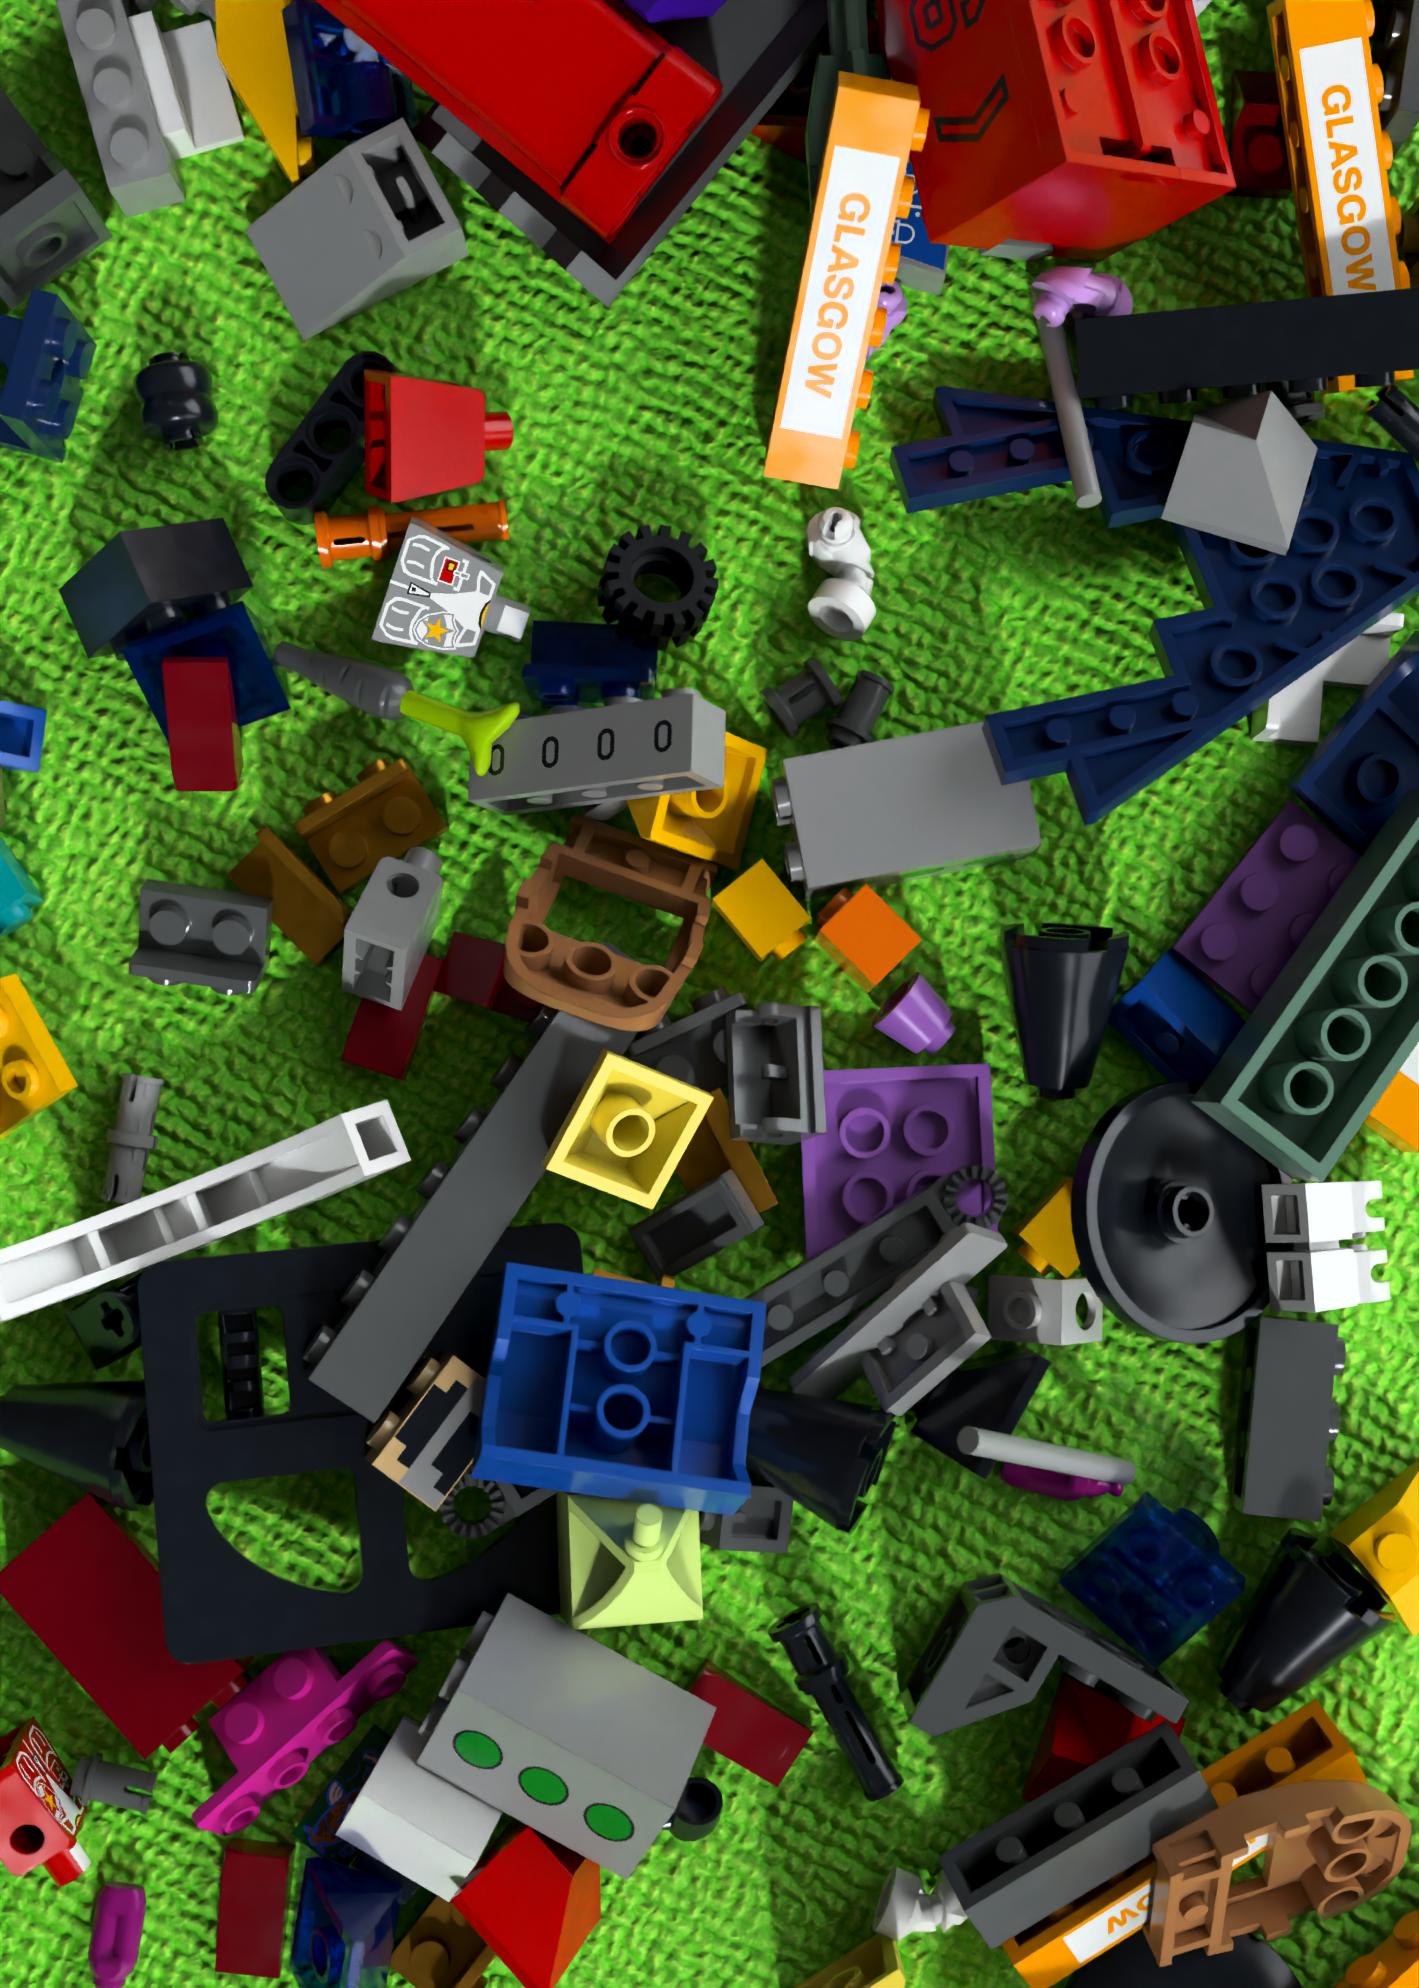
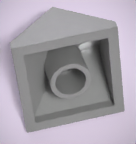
[1161,390,1318,556]

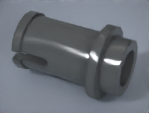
[826,670,895,749]
[70,1752,159,1815]

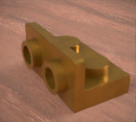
[294,757,449,896]
[385,1859,496,1988]

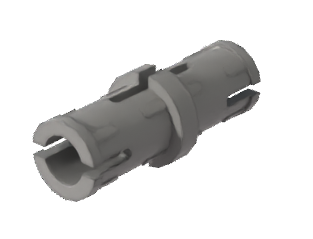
[99,1073,164,1204]

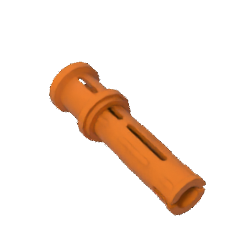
[314,499,509,568]

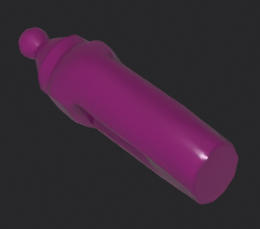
[999,1461,1123,1501]
[88,1882,146,1988]

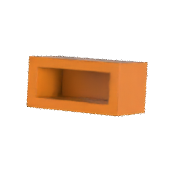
[814,884,922,994]

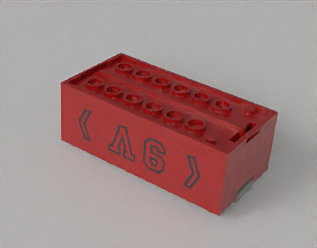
[874,0,1237,262]

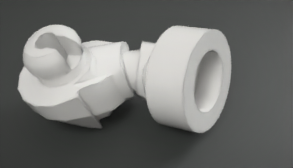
[806,507,876,641]
[872,1866,968,1941]

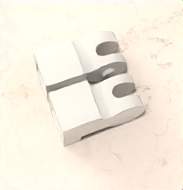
[1261,1181,1390,1312]

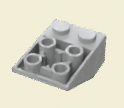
[245,117,469,340]

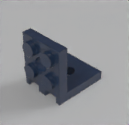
[0,288,97,463]

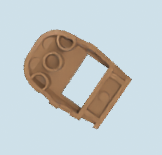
[503,813,718,1031]
[1143,1780,1412,1967]

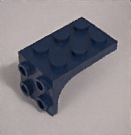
[1286,631,1419,856]

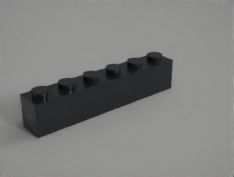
[1075,288,1419,410]

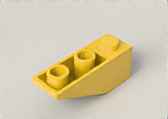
[215,0,317,190]

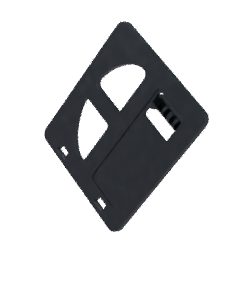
[137,1223,583,1664]

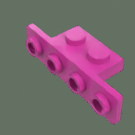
[191,1639,419,1836]

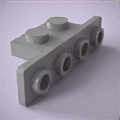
[788,1223,1008,1416]

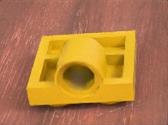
[0,973,78,1140]

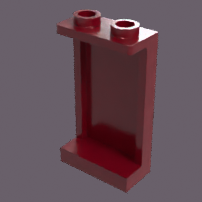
[0,1493,254,1759]

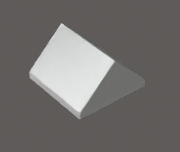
[335,1715,503,1902]

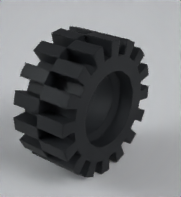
[597,525,719,650]

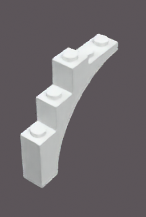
[0,1099,411,1323]

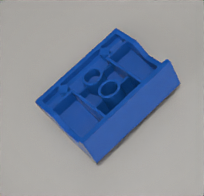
[471,1262,767,1516]

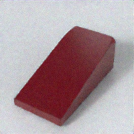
[162,657,244,791]
[340,954,444,1081]
[685,1659,813,1787]
[215,1838,296,1979]

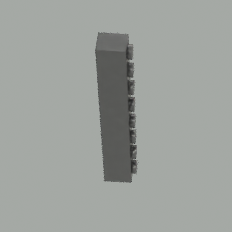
[302,941,639,1423]

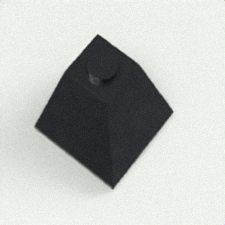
[905,1345,1051,1480]

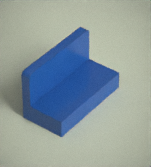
[1108,949,1246,1083]

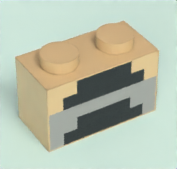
[365,1352,485,1512]

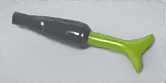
[273,641,521,776]

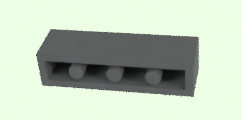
[938,1720,1219,1950]

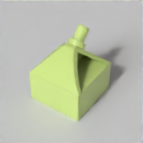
[556,1491,703,1630]

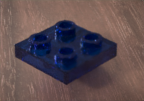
[282,0,419,143]
[1058,1491,1246,1669]

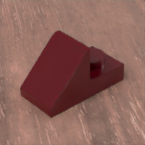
[1226,70,1292,199]
[434,931,542,1023]

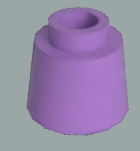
[872,972,956,1055]

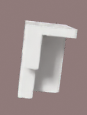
[1250,613,1404,747]

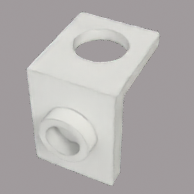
[988,1275,1103,1345]

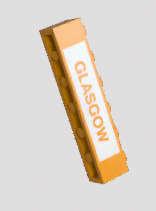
[1266,0,1414,395]
[763,71,930,490]
[1002,1699,1368,1988]

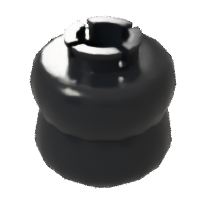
[133,352,218,451]

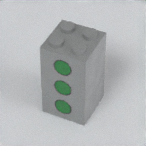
[770,721,1042,901]
[416,1593,717,1880]

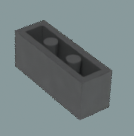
[1230,1314,1346,1522]

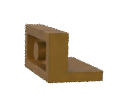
[227,825,353,967]
[675,1088,779,1213]

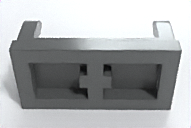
[726,1002,826,1145]

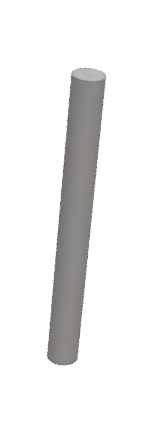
[1029,285,1102,508]
[957,1426,1136,1485]

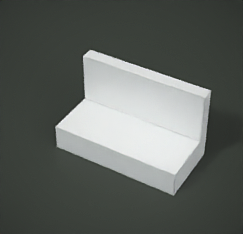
[128,11,245,160]

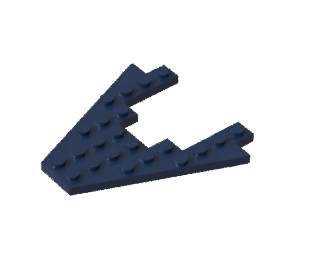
[889,386,1419,825]

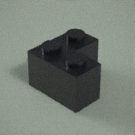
[59,518,253,661]

